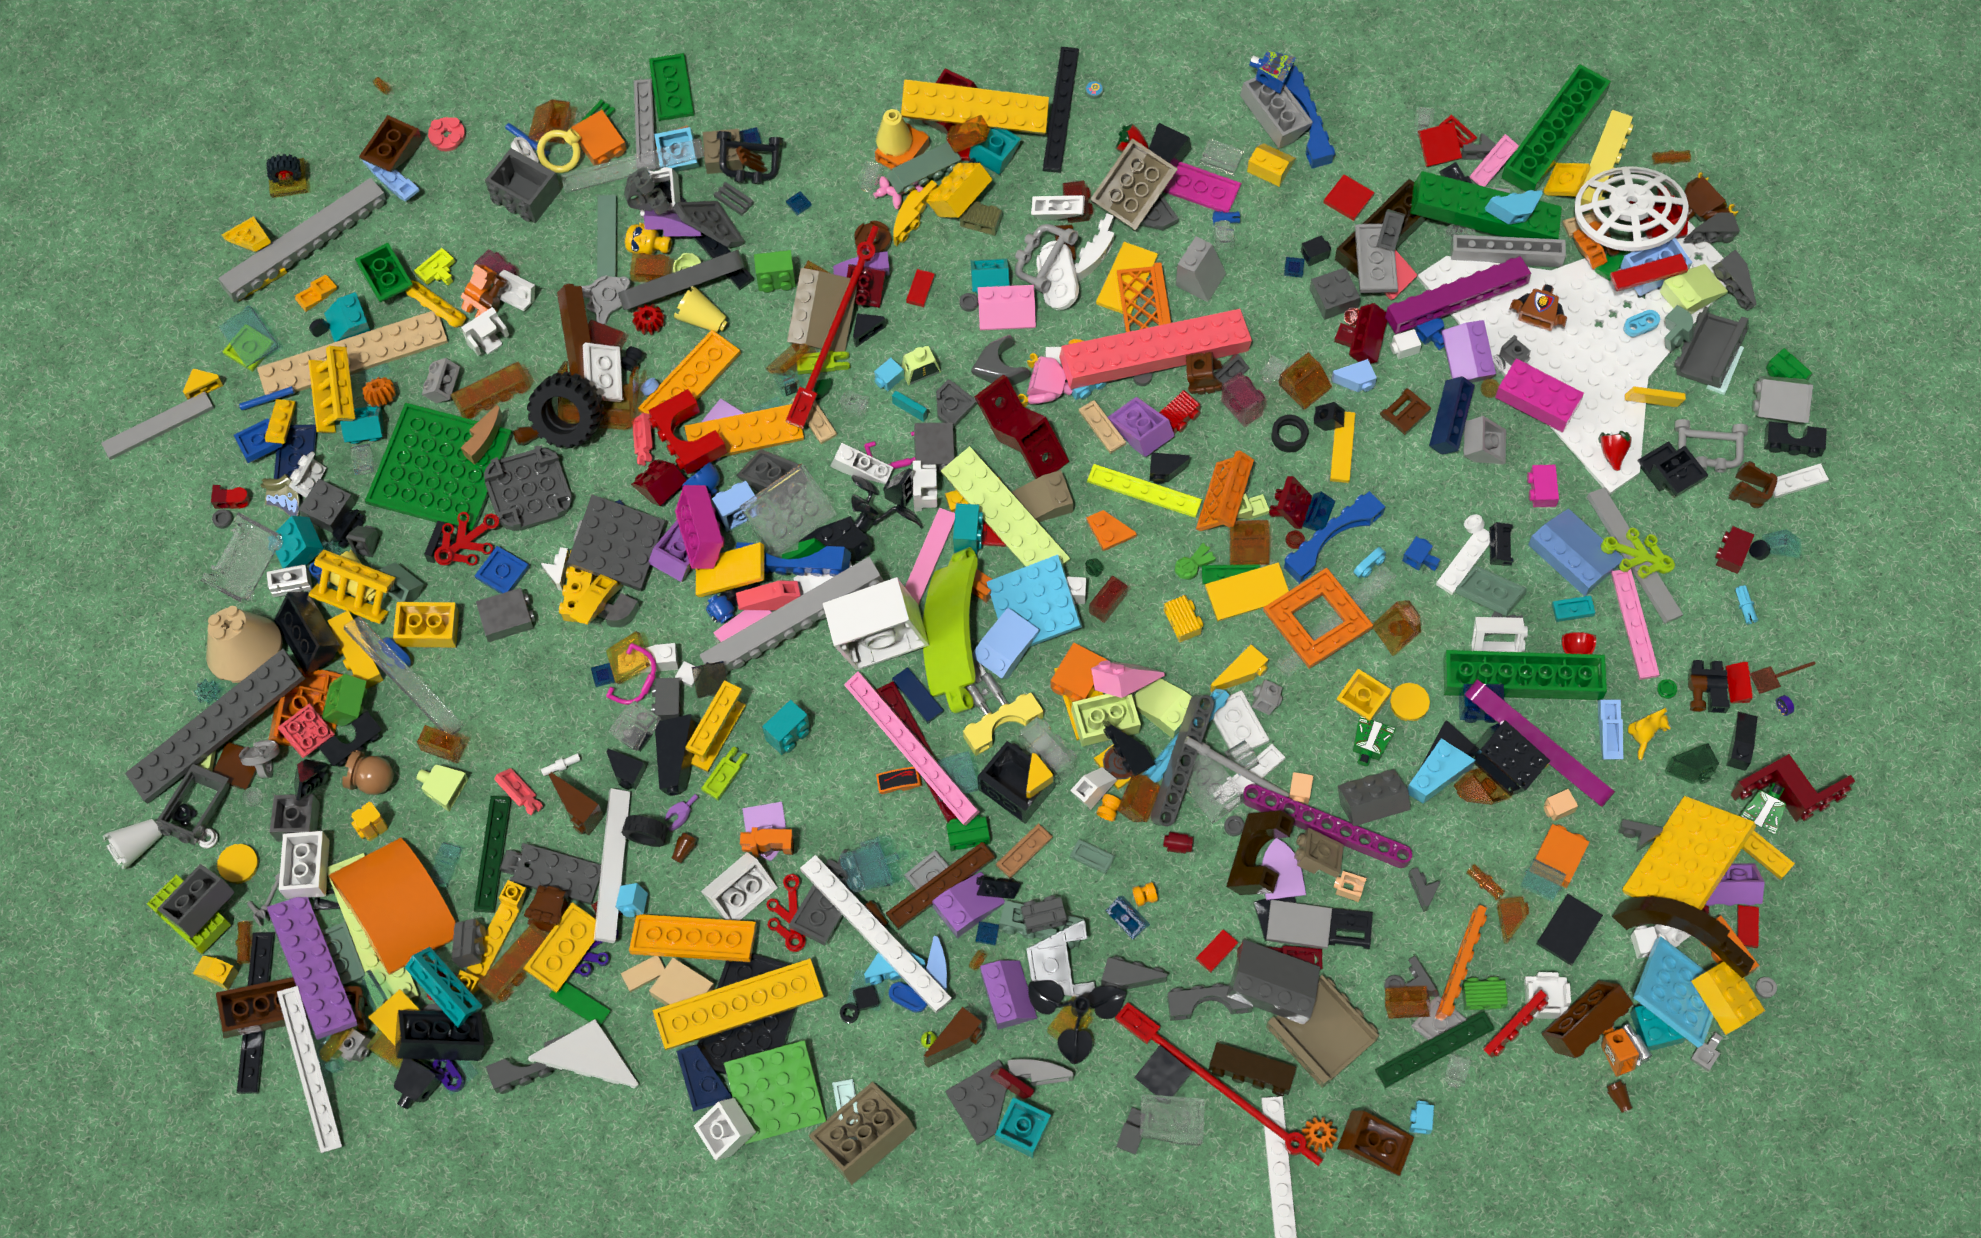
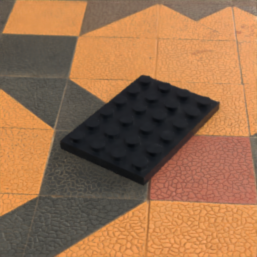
[697,954,797,1075]

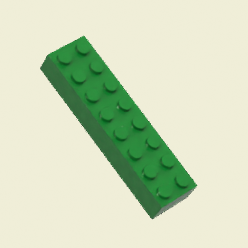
[1501,64,1611,192]
[1411,171,1562,239]
[1443,650,1607,700]

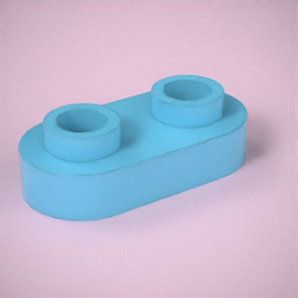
[1623,310,1660,337]
[1353,547,1386,578]

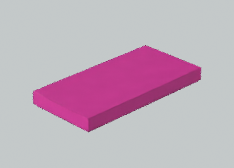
[1163,162,1241,212]

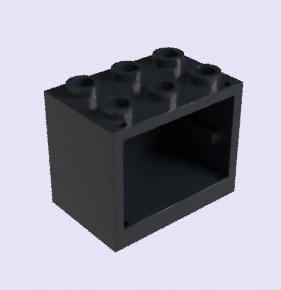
[1467,720,1550,796]
[977,741,1055,824]

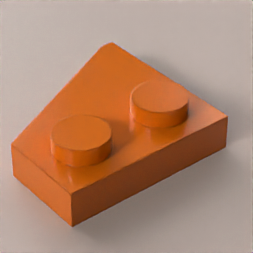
[1086,510,1137,552]

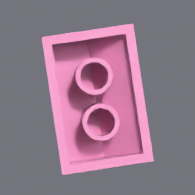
[978,285,1036,330]

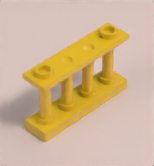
[308,346,355,433]
[308,549,395,624]
[685,680,746,772]

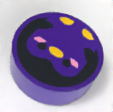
[1776,695,1794,716]

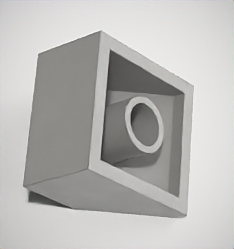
[1463,416,1506,464]

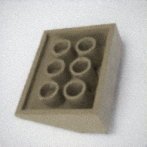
[1090,138,1178,231]
[787,268,858,352]
[809,1082,915,1185]

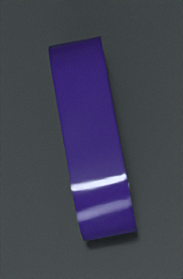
[433,1060,465,1092]

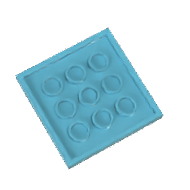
[987,554,1082,647]
[1633,936,1713,1048]

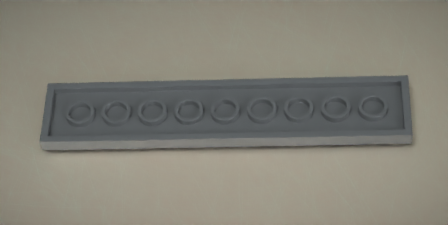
[125,649,306,804]

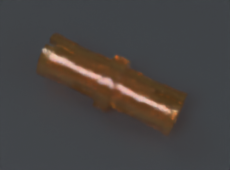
[1652,150,1691,164]
[1466,864,1505,901]
[235,921,252,964]

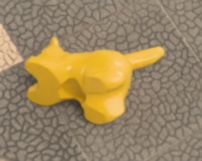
[1628,708,1671,760]

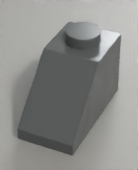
[346,525,380,557]

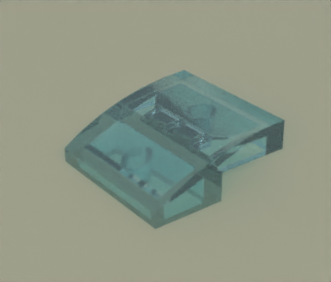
[937,751,978,802]

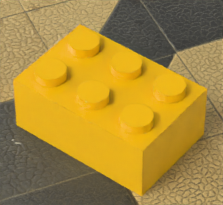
[926,163,993,218]
[393,602,459,648]
[1691,961,1765,1035]

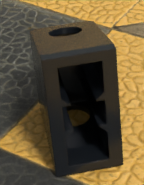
[393,1059,444,1109]

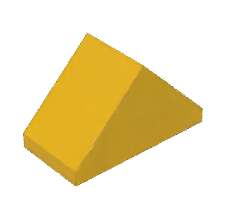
[183,369,223,400]
[1026,753,1053,798]

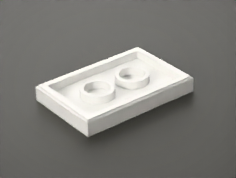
[583,343,623,402]
[1212,690,1269,758]

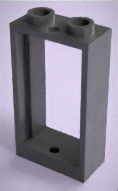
[157,764,230,845]

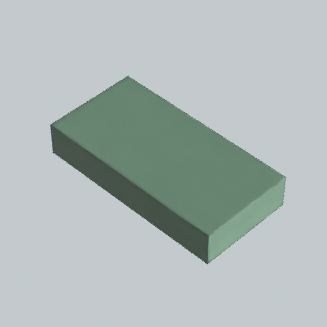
[1070,839,1115,875]

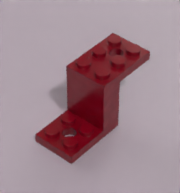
[974,375,1069,479]
[1731,754,1856,822]

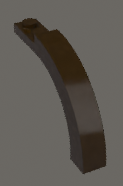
[1612,896,1755,978]

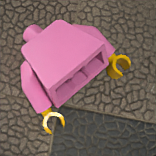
[1018,353,1072,407]

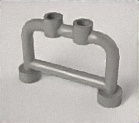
[1015,224,1078,293]
[1675,419,1748,473]

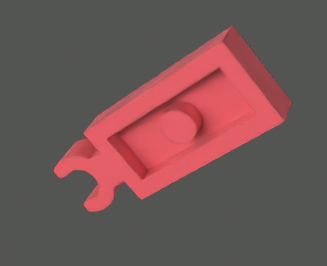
[632,413,653,466]
[494,768,543,815]

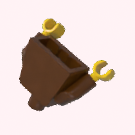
[1684,172,1739,222]

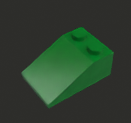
[355,243,413,303]

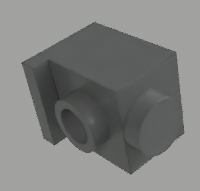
[1499,335,1531,366]

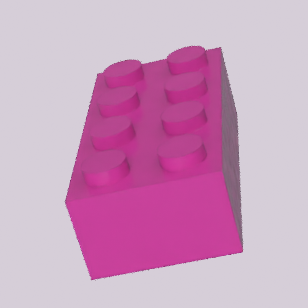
[1495,358,1584,432]
[675,485,724,569]

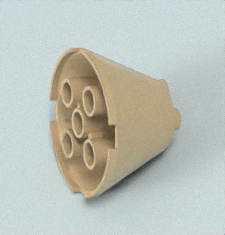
[206,606,282,683]

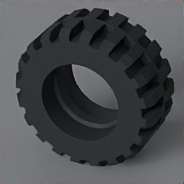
[527,372,604,448]

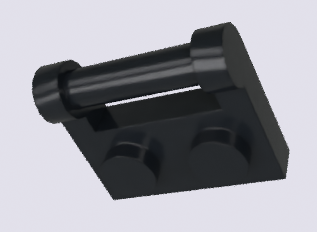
[1328,908,1373,949]

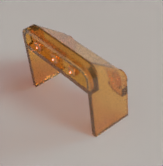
[558,361,639,430]

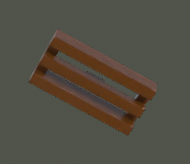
[736,146,767,173]

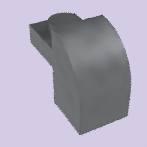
[598,593,640,627]

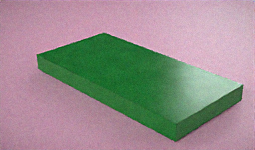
[649,53,694,121]

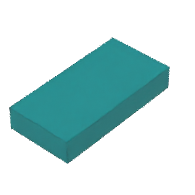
[892,391,927,422]

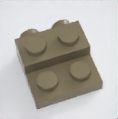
[1294,828,1344,878]

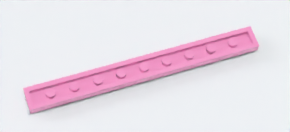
[844,671,980,826]

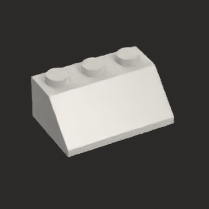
[701,852,778,921]

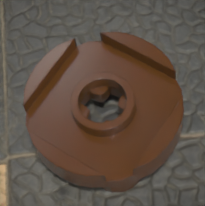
[854,221,891,255]

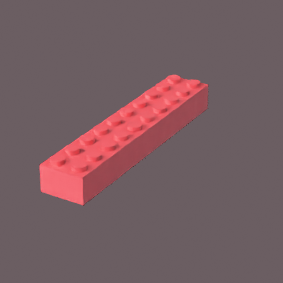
[1059,309,1252,389]

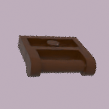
[1380,388,1431,435]

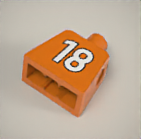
[1601,1027,1639,1077]

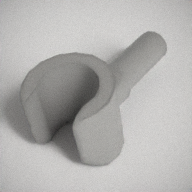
[247,901,269,926]

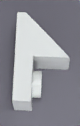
[541,547,570,591]

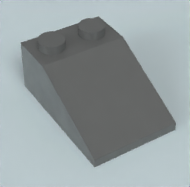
[736,449,808,506]

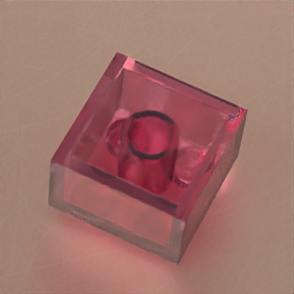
[1221,372,1265,428]

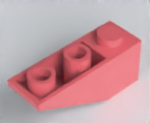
[736,581,800,610]

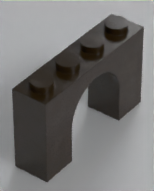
[1226,810,1295,895]

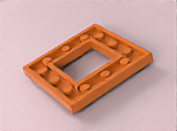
[1263,568,1373,669]

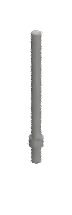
[1184,736,1289,798]

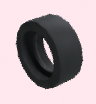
[1271,414,1308,453]

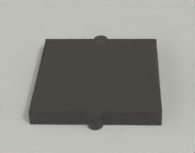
[691,661,727,698]

